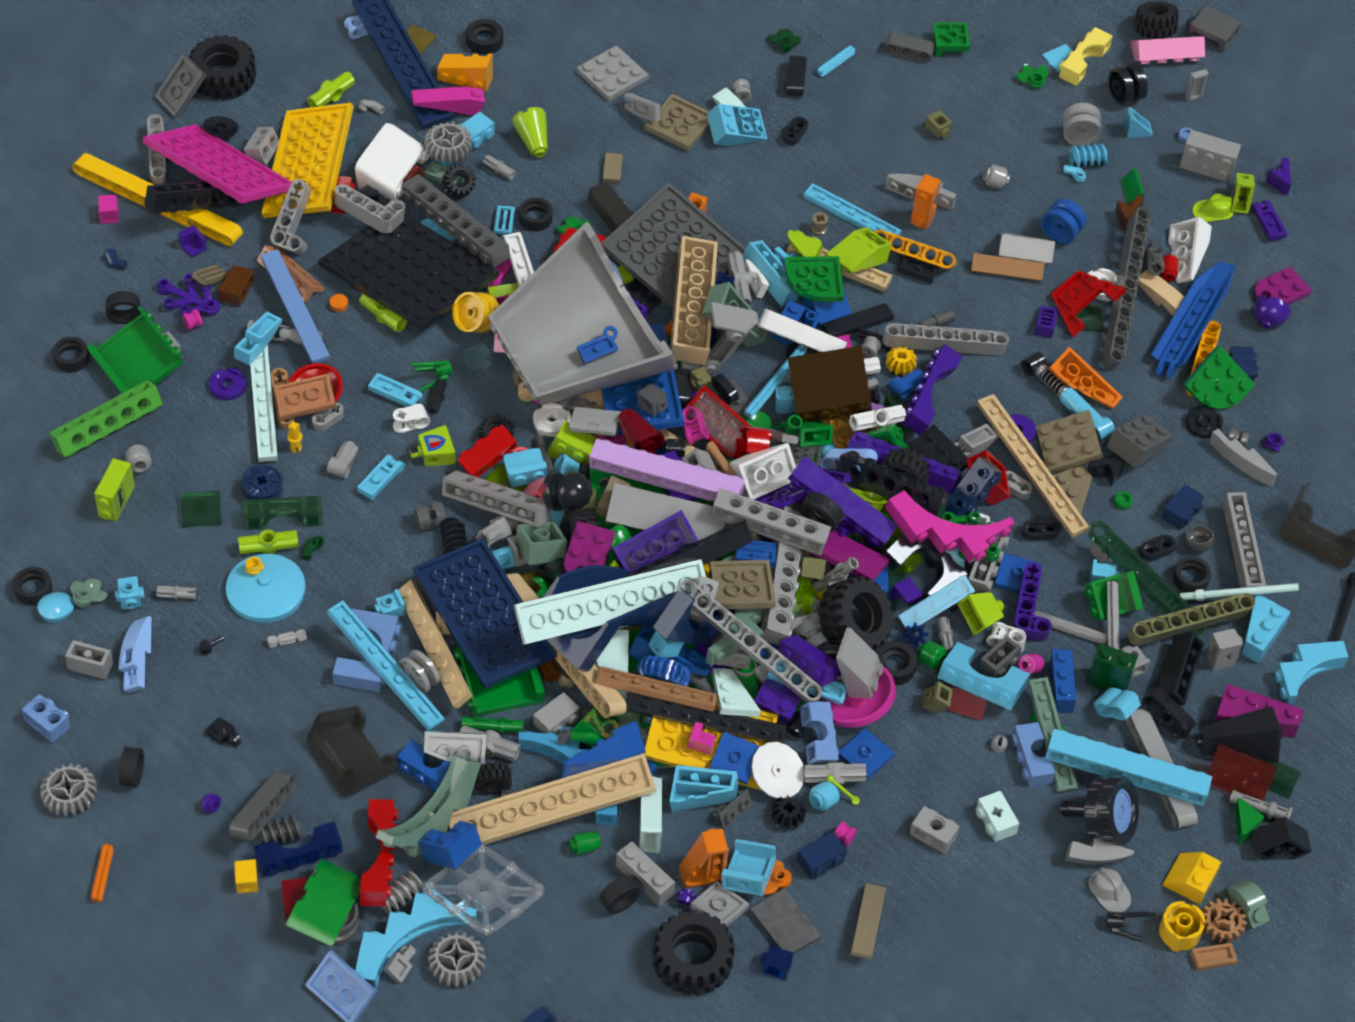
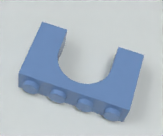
[332,609,401,693]

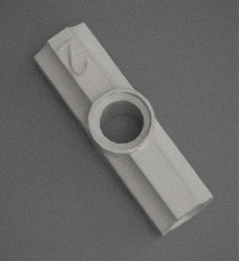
[726,251,752,305]
[476,515,524,546]
[460,725,521,762]
[804,763,866,784]

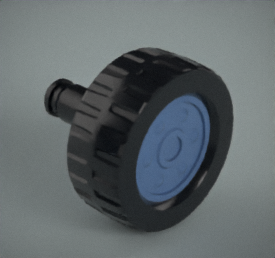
[1060,776,1139,845]

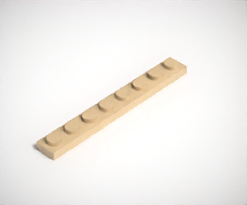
[399,579,472,709]

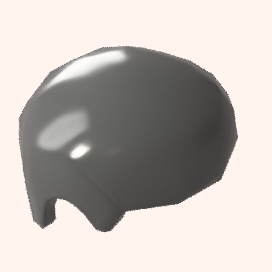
[1185,525,1214,552]

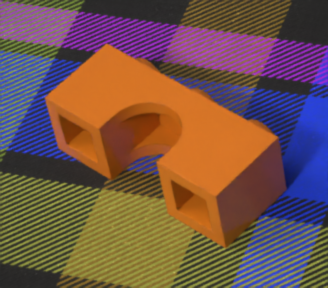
[910,174,941,230]

